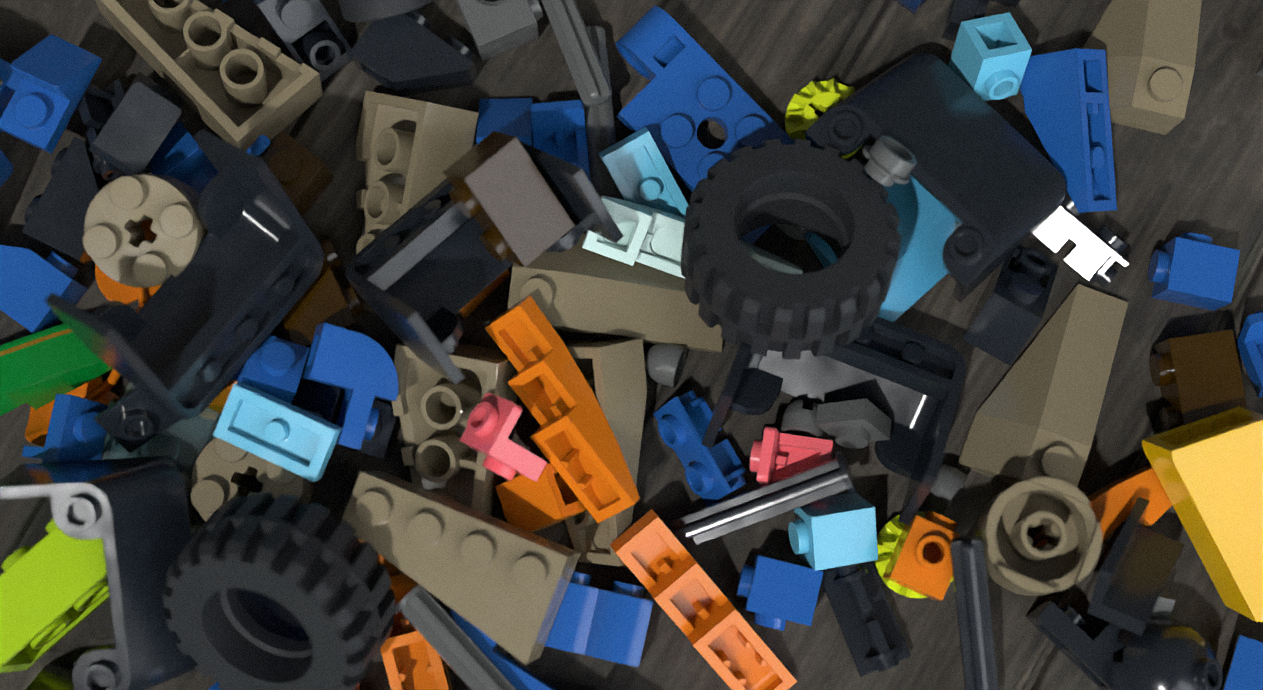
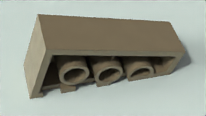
[95,0,323,151]
[341,470,581,665]

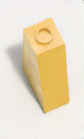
[1142,407,1263,622]

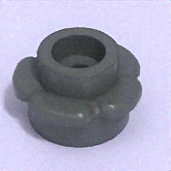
[863,135,917,187]

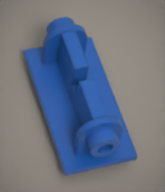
[653,390,747,507]

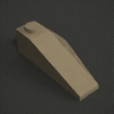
[1082,0,1202,135]
[356,91,479,314]
[507,234,723,353]
[956,284,1128,488]
[526,338,647,566]
[391,343,518,516]

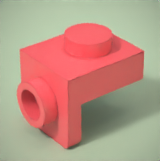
[459,392,547,482]
[750,426,835,486]

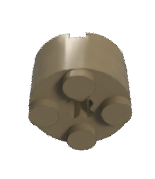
[83,174,208,288]
[191,437,314,521]
[975,477,1102,596]

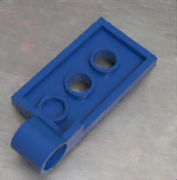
[615,6,794,244]

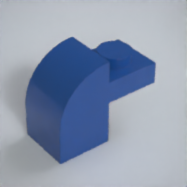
[302,323,398,450]

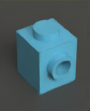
[948,12,1032,101]
[788,493,878,571]

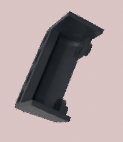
[45,129,324,420]
[345,141,624,385]
[701,316,966,525]
[0,456,196,690]

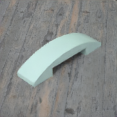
[582,195,803,279]

